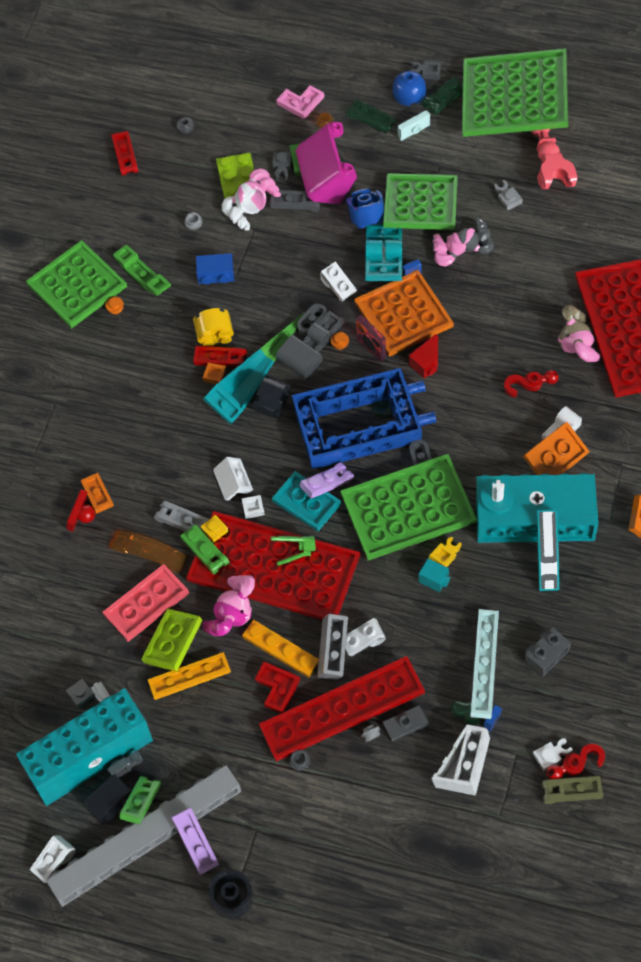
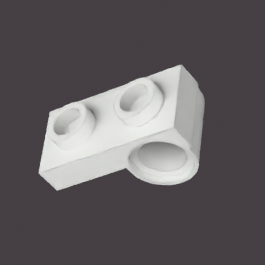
[320,262,357,302]
[345,618,386,657]

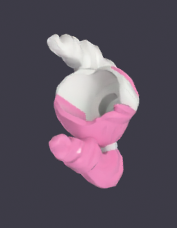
[221,168,281,231]

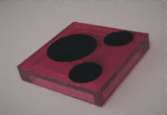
[356,315,386,361]

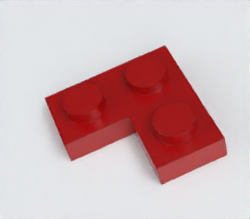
[255,662,301,714]

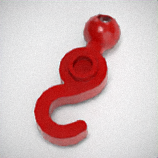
[504,370,559,397]
[546,744,605,780]

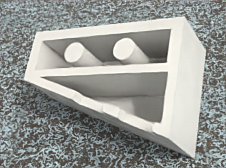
[432,725,490,796]

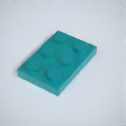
[272,471,341,532]

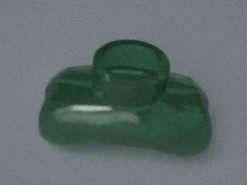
[452,700,481,726]

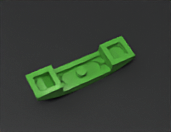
[113,244,171,296]

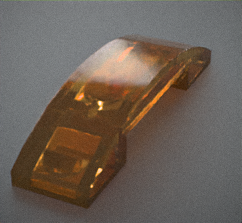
[108,530,187,573]

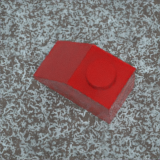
[409,334,438,379]

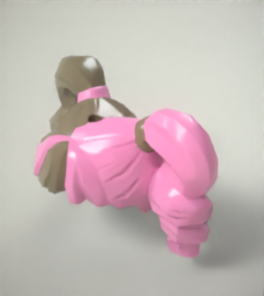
[558,305,600,362]

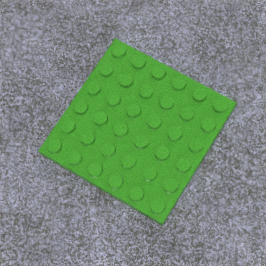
[462,49,568,137]

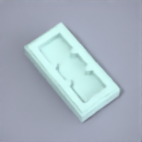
[398,110,430,141]

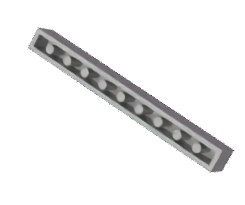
[46,765,241,907]

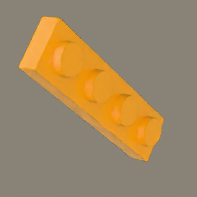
[242,620,319,678]
[148,652,231,700]

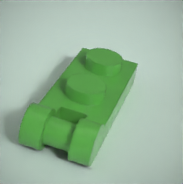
[181,524,230,575]
[120,776,161,825]

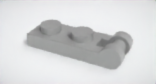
[154,501,209,533]

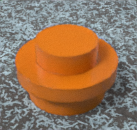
[105,297,124,314]
[331,332,349,350]

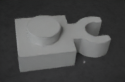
[494,180,523,211]

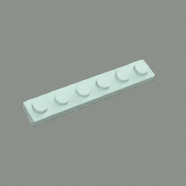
[470,609,499,719]

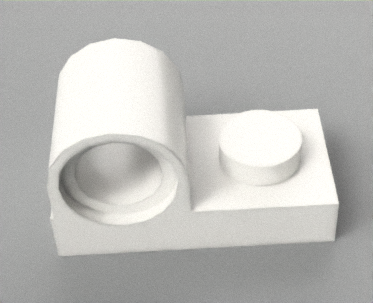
[542,406,582,439]
[30,835,76,883]

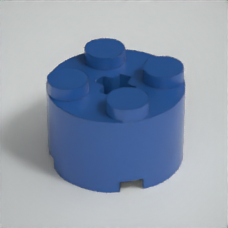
[347,189,384,228]

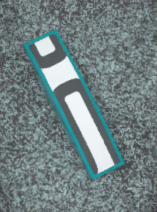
[537,510,559,591]

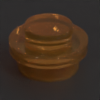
[317,112,334,128]

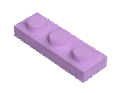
[171,807,219,875]

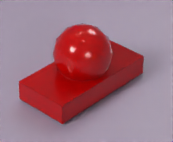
[66,489,95,532]

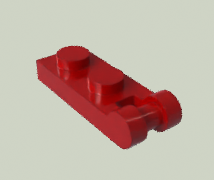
[112,131,138,176]
[193,346,247,368]

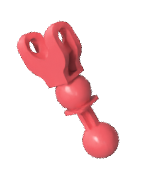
[530,129,577,190]

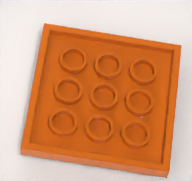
[354,270,454,357]

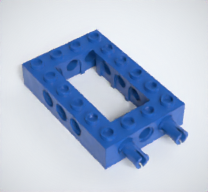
[292,368,436,470]

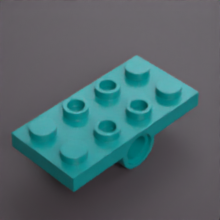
[365,225,402,281]

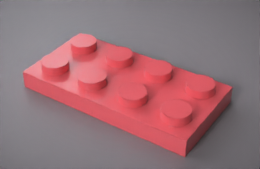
[103,564,189,642]

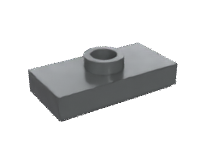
[383,705,429,742]

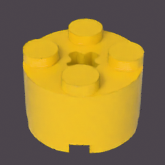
[193,308,234,347]

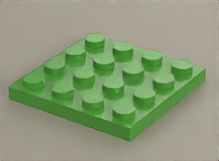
[384,173,458,230]
[26,240,127,329]

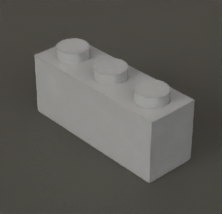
[317,614,348,680]

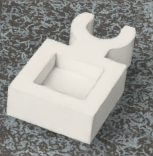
[533,738,572,771]

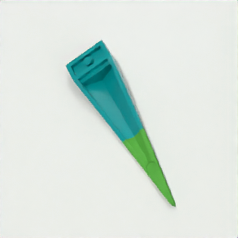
[203,312,306,425]

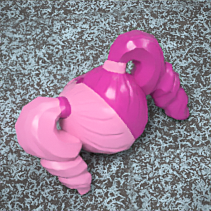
[201,575,255,636]

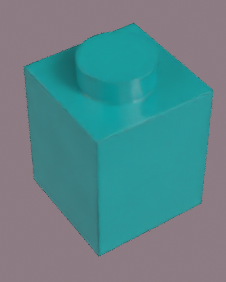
[419,558,451,593]

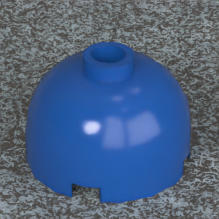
[392,71,426,106]

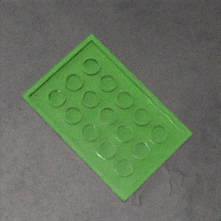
[340,454,477,561]

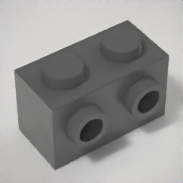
[525,628,571,677]

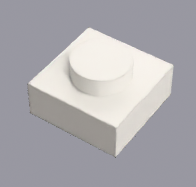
[242,495,265,519]

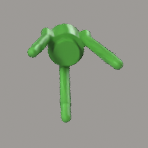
[270,535,315,565]

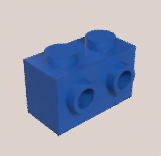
[196,253,234,284]

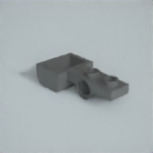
[276,310,344,380]

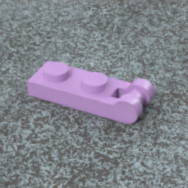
[300,462,354,499]

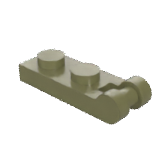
[541,776,603,804]

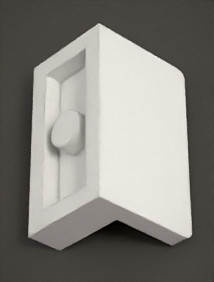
[213,457,253,501]

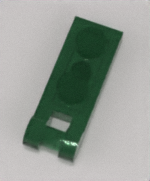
[422,76,463,115]
[346,100,395,134]

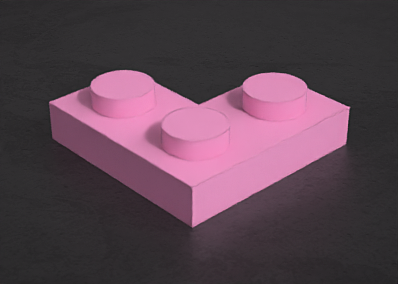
[276,86,324,119]

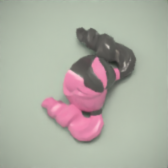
[432,218,494,266]

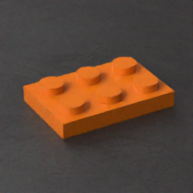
[523,422,590,475]

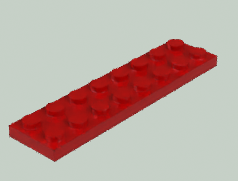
[259,656,425,762]

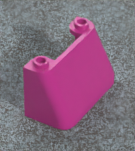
[296,122,357,204]

